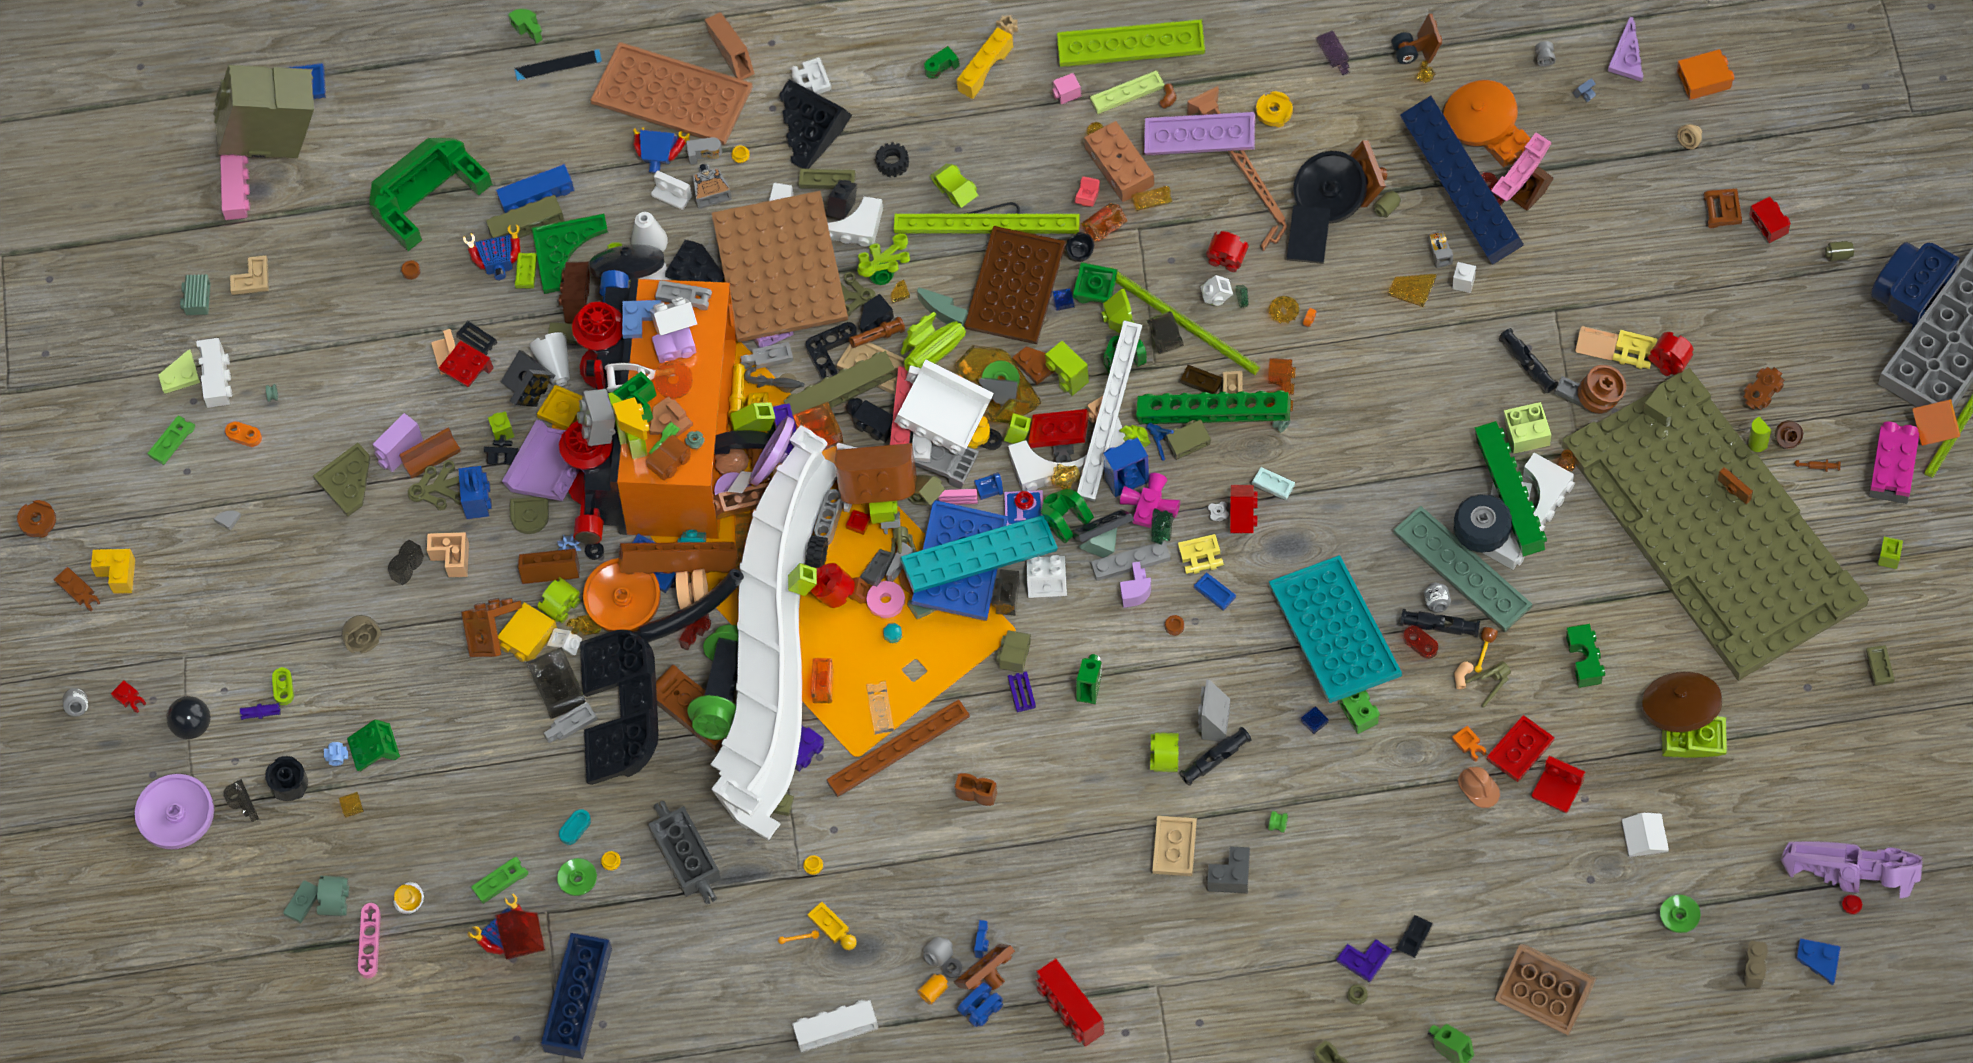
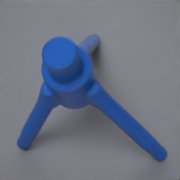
[1147,423,1174,461]

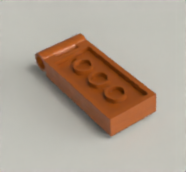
[656,665,727,752]

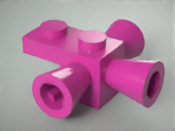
[1120,473,1181,528]

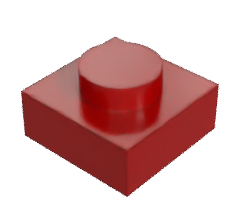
[846,509,871,535]

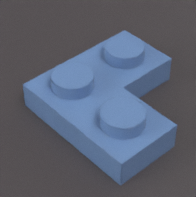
[622,300,661,338]

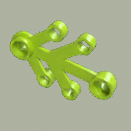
[857,234,910,277]

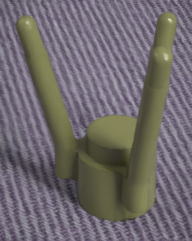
[891,526,917,554]
[1465,661,1511,708]

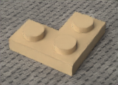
[230,256,269,295]

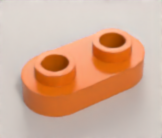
[225,421,262,447]

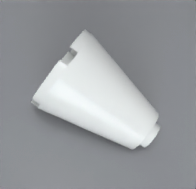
[631,212,668,252]
[530,332,570,387]

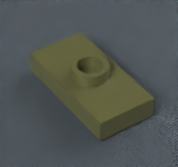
[1866,645,1895,686]

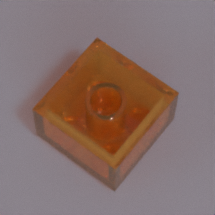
[793,402,844,451]

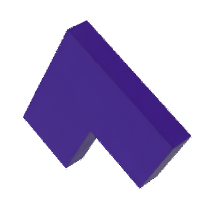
[1336,939,1392,983]

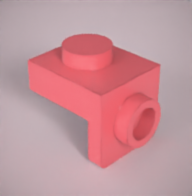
[1075,176,1100,207]

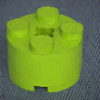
[538,577,581,623]
[1150,732,1179,772]

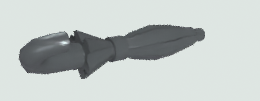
[745,367,804,389]

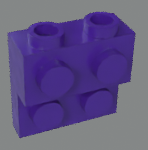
[795,725,824,772]

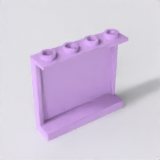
[502,420,580,501]

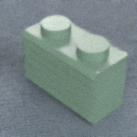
[180,274,211,315]

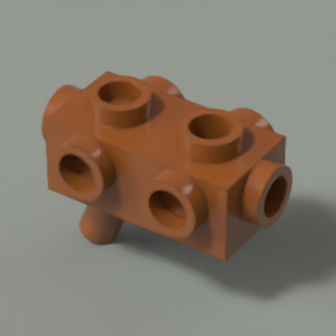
[1743,367,1785,410]

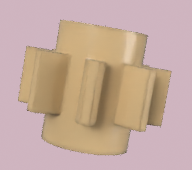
[996,15,1018,35]

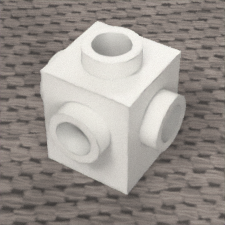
[1201,275,1233,306]

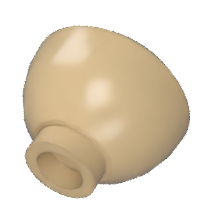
[1677,124,1702,149]

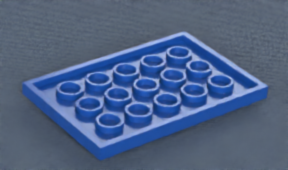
[911,500,1008,621]

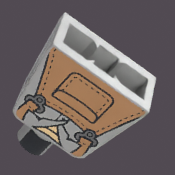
[693,164,732,209]

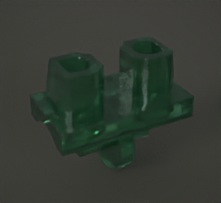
[1151,508,1173,545]

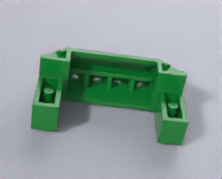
[369,138,492,251]

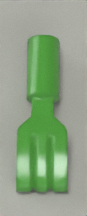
[649,422,680,454]

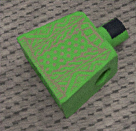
[1428,1024,1475,1063]

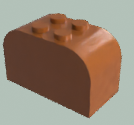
[835,443,917,504]

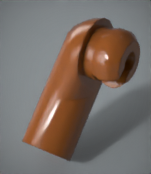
[1160,83,1177,109]

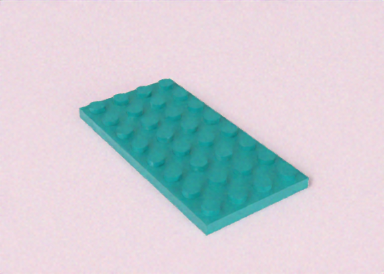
[1269,555,1402,704]

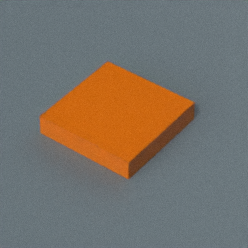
[1912,399,1960,446]

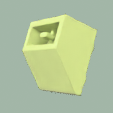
[1504,402,1551,454]

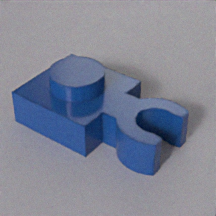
[974,920,989,958]

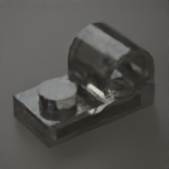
[223,779,259,822]

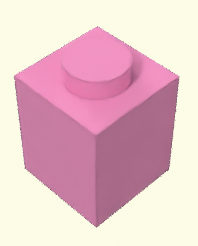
[1052,73,1081,104]

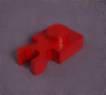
[111,680,146,713]

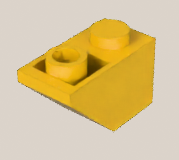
[612,397,650,440]

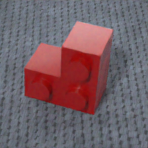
[1230,485,1258,533]

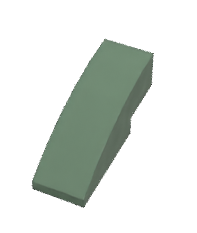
[917,287,968,328]

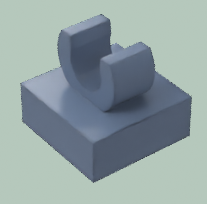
[1573,78,1596,102]

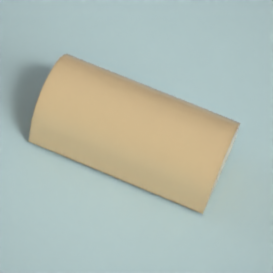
[1223,371,1243,408]

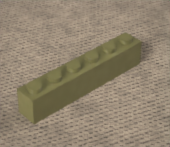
[784,351,897,425]

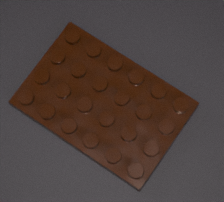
[965,226,1066,344]

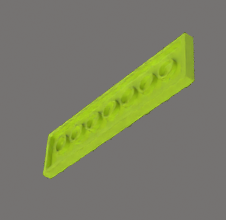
[1057,19,1205,67]

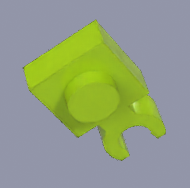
[1119,425,1151,447]

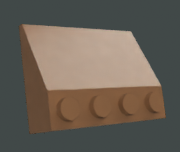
[1495,944,1597,1035]

